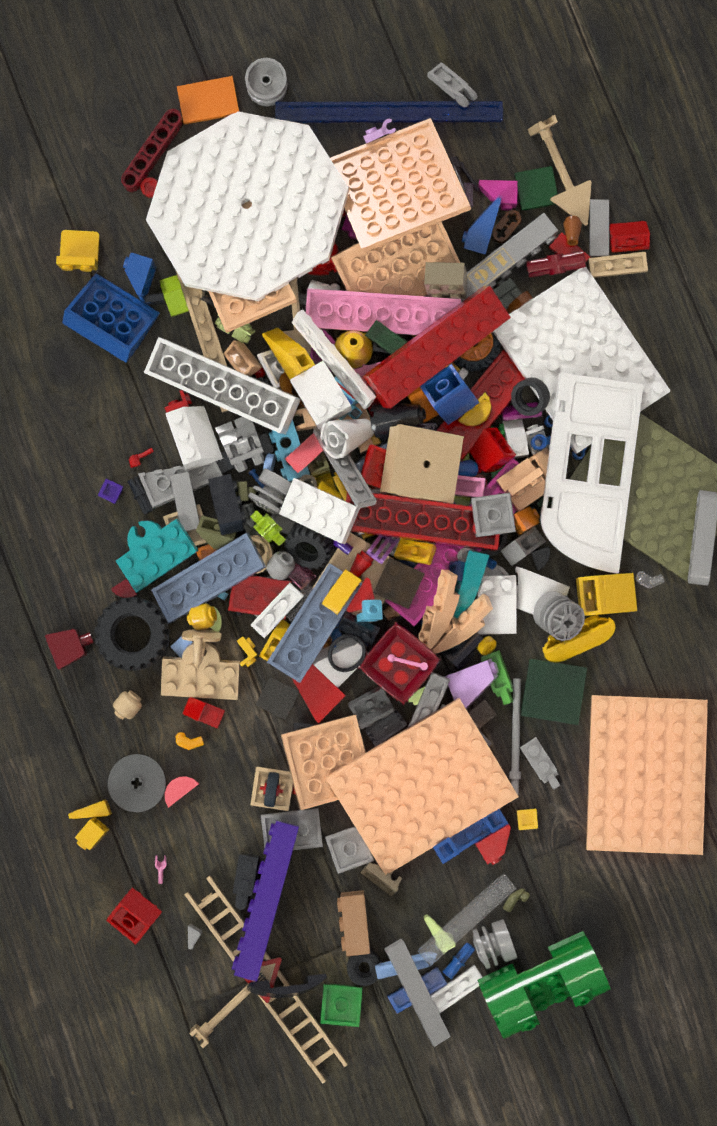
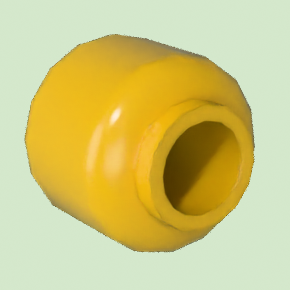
[187,603,217,630]

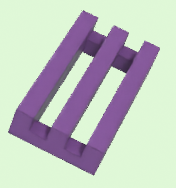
[366,535,399,565]

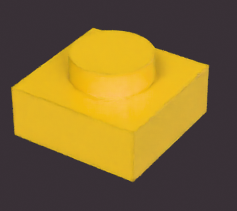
[516,808,538,830]

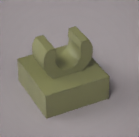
[235,481,256,503]

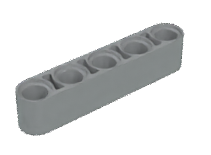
[688,490,717,586]

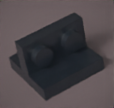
[441,633,483,670]

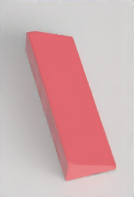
[285,433,323,473]

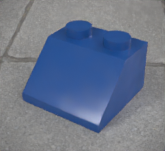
[123,253,157,303]

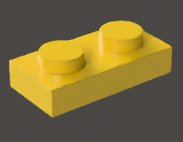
[394,539,437,565]

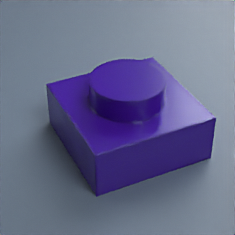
[98,479,124,504]

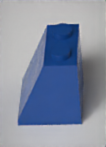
[420,364,480,425]

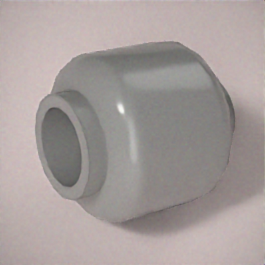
[266,552,295,580]

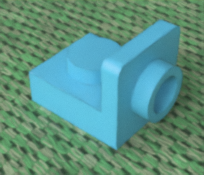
[357,600,383,622]

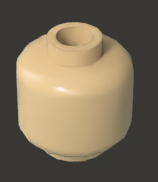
[113,690,142,720]

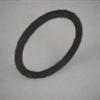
[328,634,366,672]

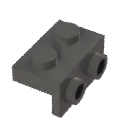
[347,686,395,729]

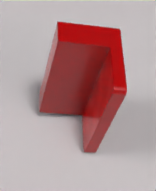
[609,221,650,252]

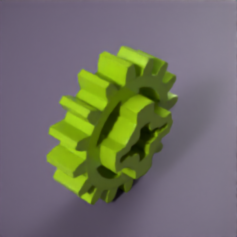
[250,510,286,546]

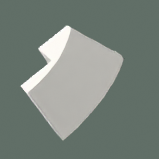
[515,566,570,614]

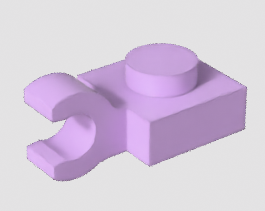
[363,119,396,144]

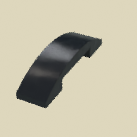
[247,974,327,998]

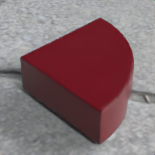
[111,579,137,598]

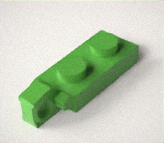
[481,650,514,705]

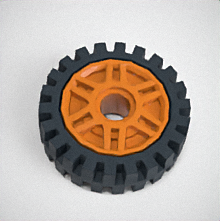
[453,332,501,372]

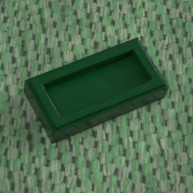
[365,320,407,354]

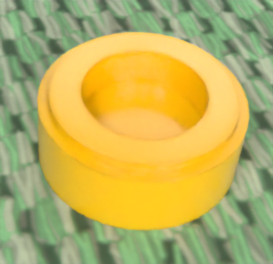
[477,636,496,656]

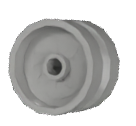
[245,58,288,107]

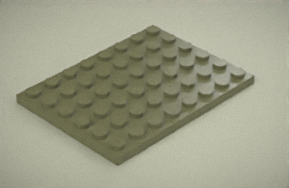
[569,413,717,581]

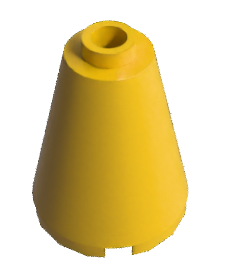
[335,331,373,369]

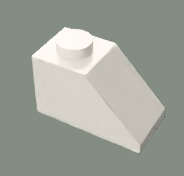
[503,419,529,459]

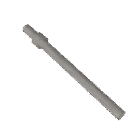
[509,679,521,795]

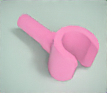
[155,855,167,884]

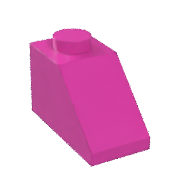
[478,180,518,211]

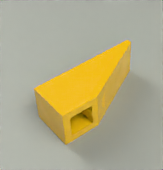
[262,328,315,380]

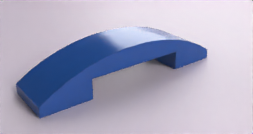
[433,809,508,864]

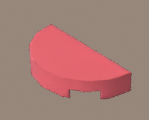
[165,776,200,808]

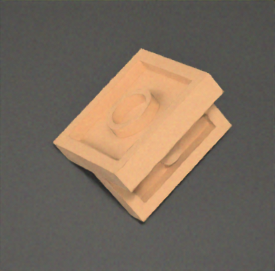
[496,458,545,512]

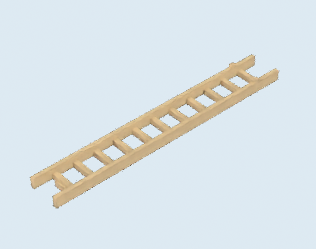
[185,875,348,1084]

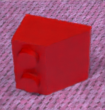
[106,888,162,945]

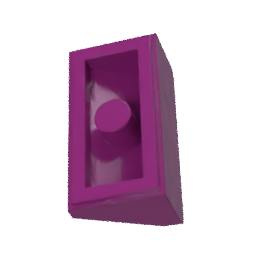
[501,402,542,421]

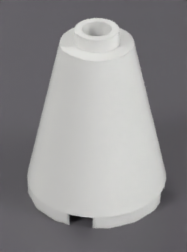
[320,419,374,459]

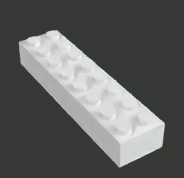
[144,337,301,434]

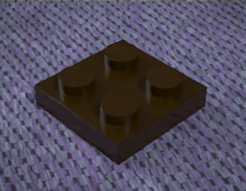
[373,557,425,609]

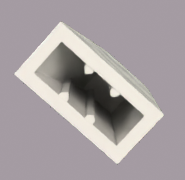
[312,638,369,688]

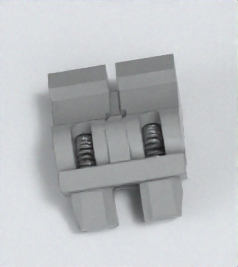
[215,417,264,472]

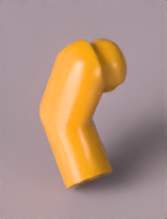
[175,732,204,750]

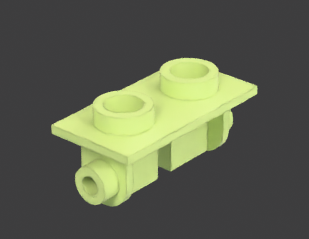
[215,315,255,343]

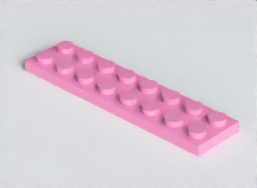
[306,288,461,335]

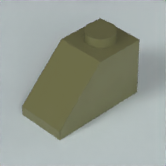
[196,516,238,550]

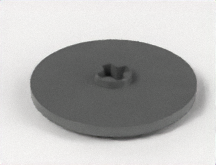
[108,754,166,812]

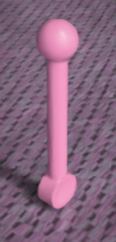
[387,654,428,670]

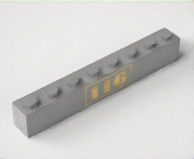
[461,213,558,302]

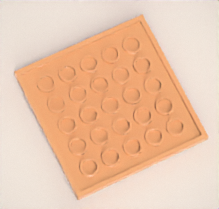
[330,118,471,252]

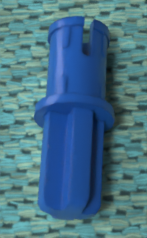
[442,943,475,979]

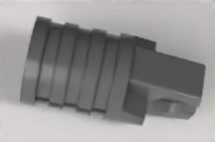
[239,503,260,536]

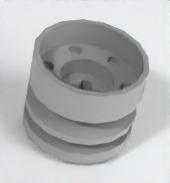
[248,468,291,517]
[533,591,585,641]
[472,919,517,969]

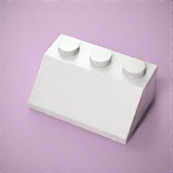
[165,406,223,471]

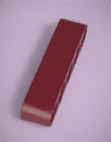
[121,109,183,192]

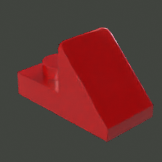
[182,697,225,728]

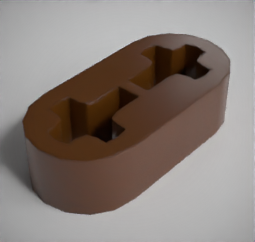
[492,210,521,243]
[506,291,533,314]

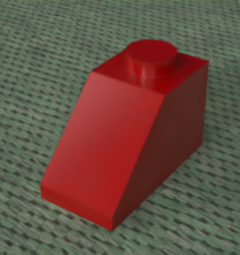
[475,824,511,865]

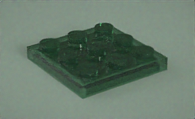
[520,659,587,725]

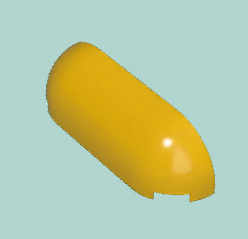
[543,615,615,662]

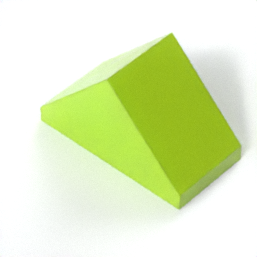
[160,275,189,317]

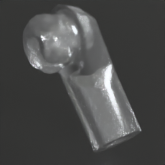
[636,571,665,588]

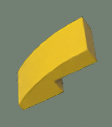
[322,569,361,615]

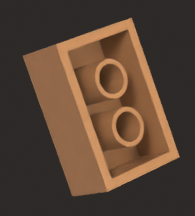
[337,890,370,956]

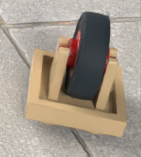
[250,767,293,811]

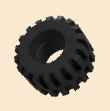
[284,522,336,570]

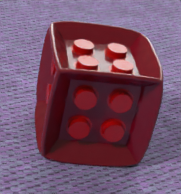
[358,622,441,706]

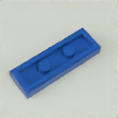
[387,966,447,1014]

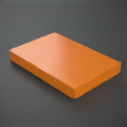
[177,76,239,125]

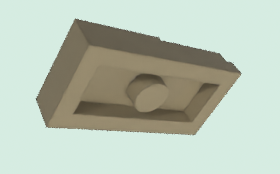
[361,862,402,896]

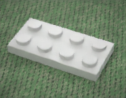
[279,478,360,544]

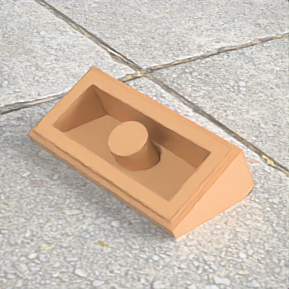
[223,340,262,376]

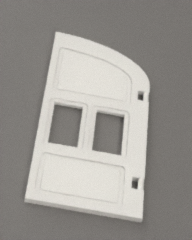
[541,372,644,574]

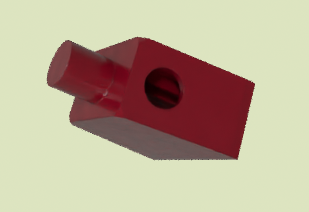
[45,629,94,670]

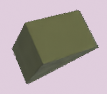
[308,451,331,478]

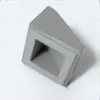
[188,924,202,950]

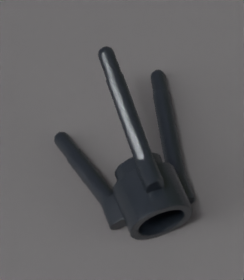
[449,156,480,193]

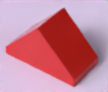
[346,577,375,613]

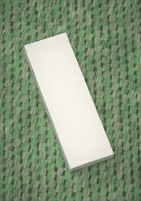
[251,583,304,638]
[430,965,482,1014]

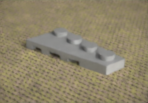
[138,461,222,509]

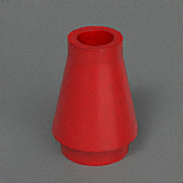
[349,550,374,578]

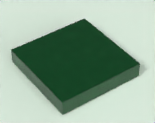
[514,166,558,211]

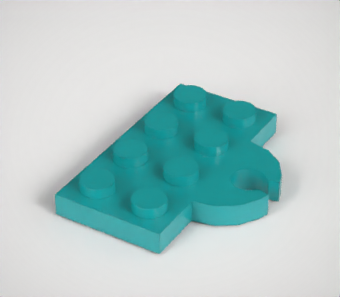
[116,519,199,593]

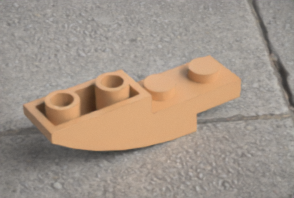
[419,569,460,649]
[431,594,493,654]

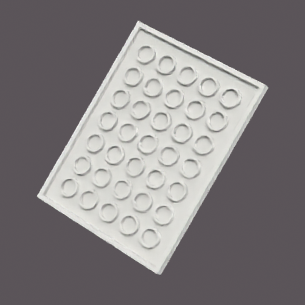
[493,267,670,454]

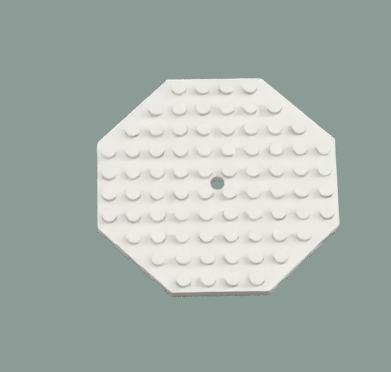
[146,112,349,302]

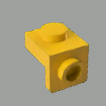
[237,637,258,667]

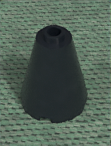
[370,402,426,441]

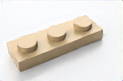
[588,252,648,278]

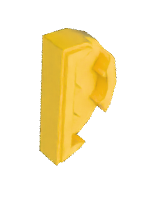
[459,393,491,426]

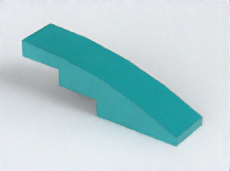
[453,550,489,619]

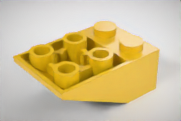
[576,573,637,616]

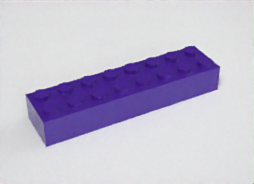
[232,820,299,982]

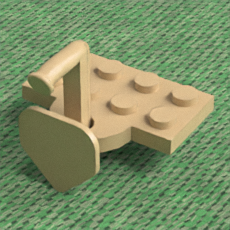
[161,628,240,700]

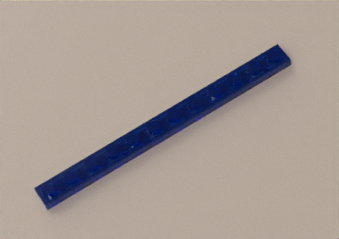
[275,101,503,123]

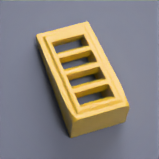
[68,800,112,819]

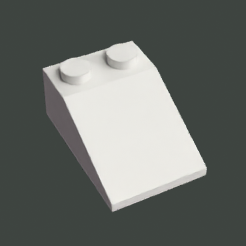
[290,361,352,429]
[477,575,516,635]

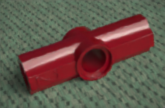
[527,251,586,278]

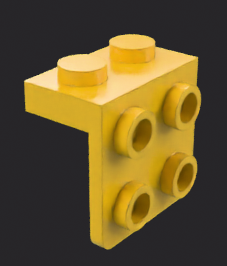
[56,230,100,272]

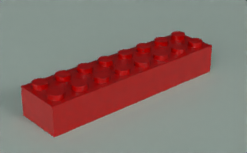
[362,286,511,408]
[346,492,500,551]

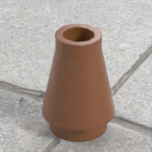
[563,216,582,246]

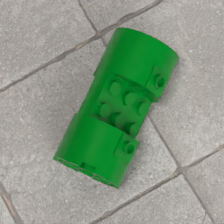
[477,931,611,1039]

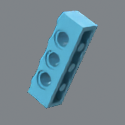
[269,419,310,482]

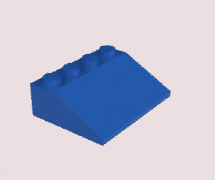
[62,273,160,363]

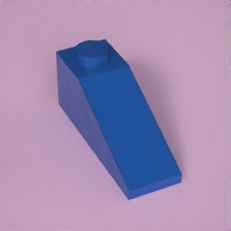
[462,195,502,254]

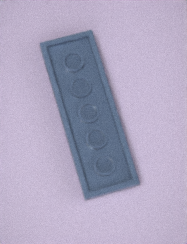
[151,533,266,623]
[267,563,362,683]

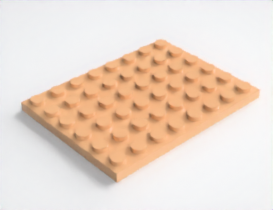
[586,695,708,855]
[326,698,518,875]

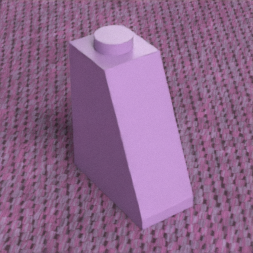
[445,659,499,709]

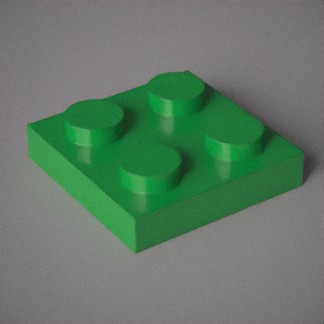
[320,983,363,1027]

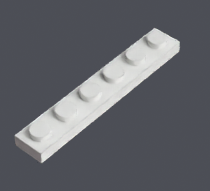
[292,310,376,410]

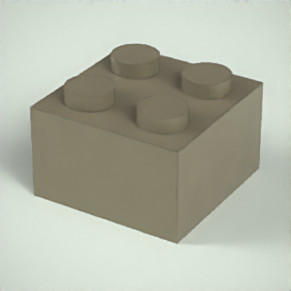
[424,262,468,299]

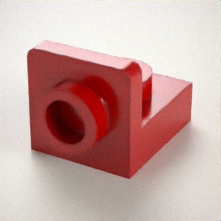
[165,389,192,413]

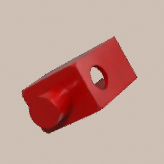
[471,427,516,474]

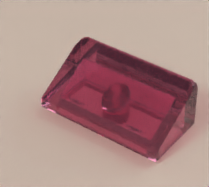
[288,563,316,590]

